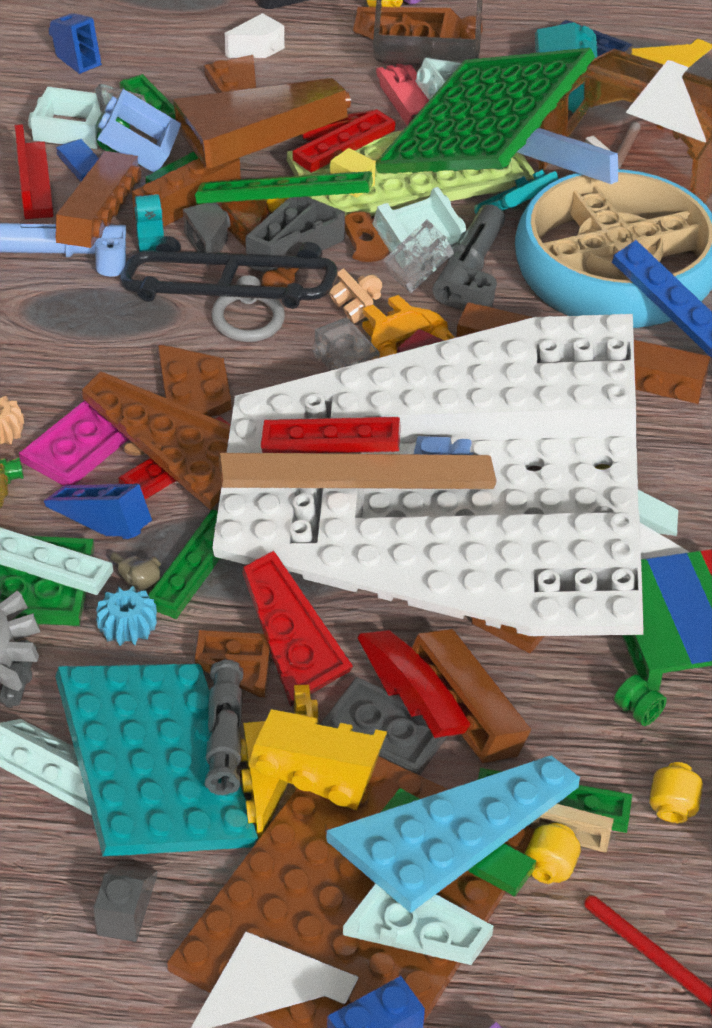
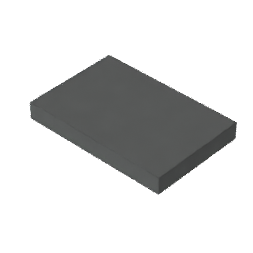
[320,677,448,776]

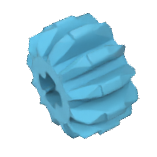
[96,586,157,646]

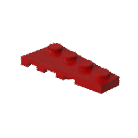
[242,551,353,706]

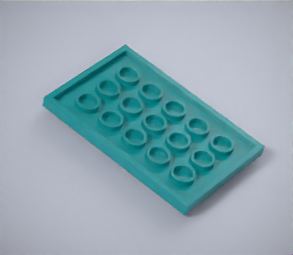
[55,664,258,857]

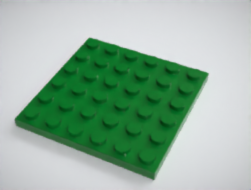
[375,48,595,174]

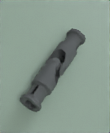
[205,660,244,795]

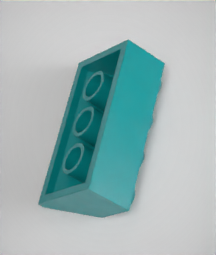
[535,22,600,116]

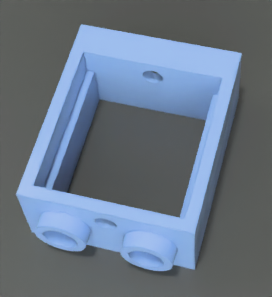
[97,89,181,173]

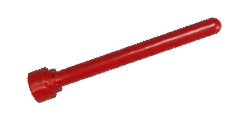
[584,895,712,1015]

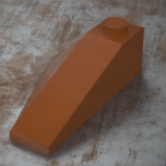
[353,7,463,60]

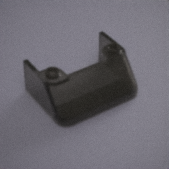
[373,0,482,65]

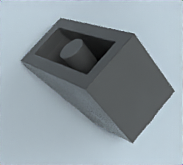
[183,203,230,253]
[94,864,158,942]

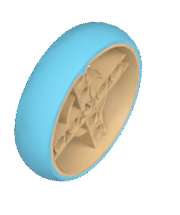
[515,169,712,328]

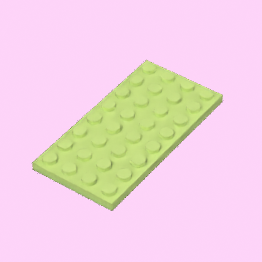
[287,131,535,216]

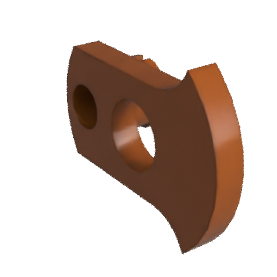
[345,212,390,262]

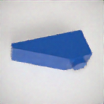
[44,484,152,539]

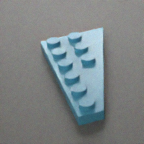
[326,755,580,913]

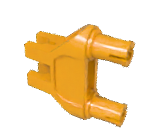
[362,295,456,360]

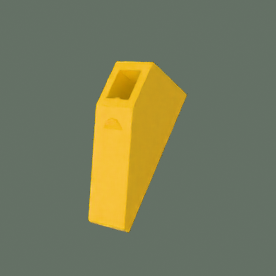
[240,721,288,839]

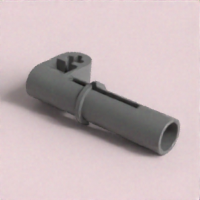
[432,204,505,311]

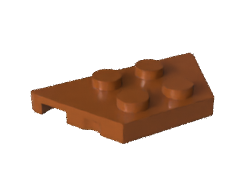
[158,345,232,417]

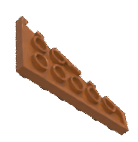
[82,371,231,510]

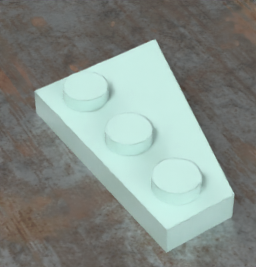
[343,884,493,965]

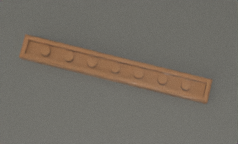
[218,453,497,489]

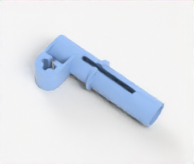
[0,223,126,277]

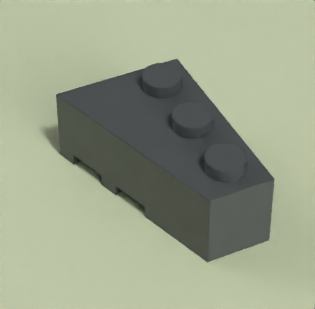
[246,197,345,273]

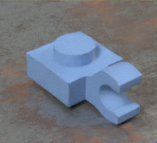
[414,436,474,455]

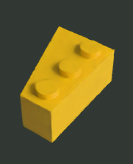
[248,709,387,811]

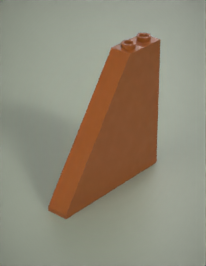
[173,78,351,169]

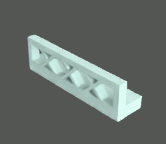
[0,719,92,816]

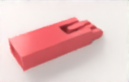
[376,63,429,125]

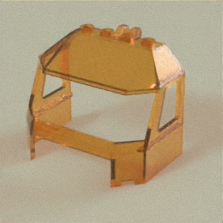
[539,49,712,204]

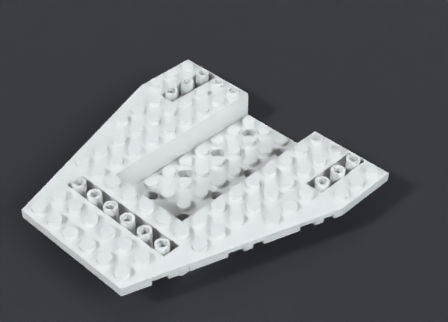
[212,314,643,636]

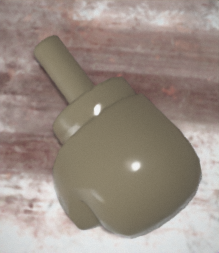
[111,552,161,591]

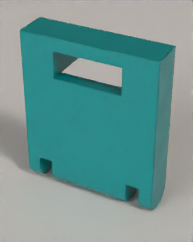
[474,170,559,214]

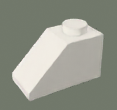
[225,14,284,58]

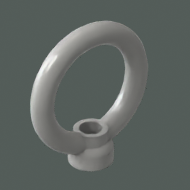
[211,275,285,342]

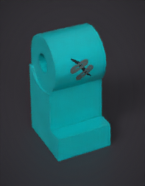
[134,194,164,252]

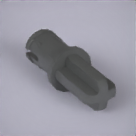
[0,640,37,708]

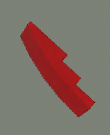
[357,630,471,738]

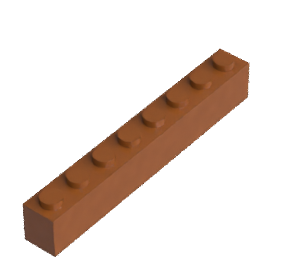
[456,302,710,404]

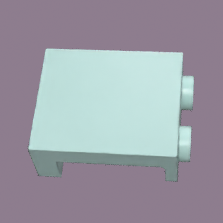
[372,187,466,268]

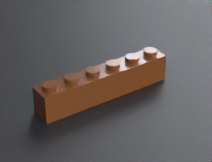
[56,151,142,248]

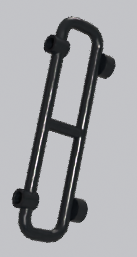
[120,236,338,309]

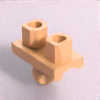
[329,268,382,324]

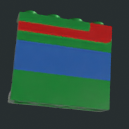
[622,549,712,691]

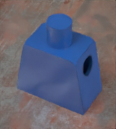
[49,13,102,74]

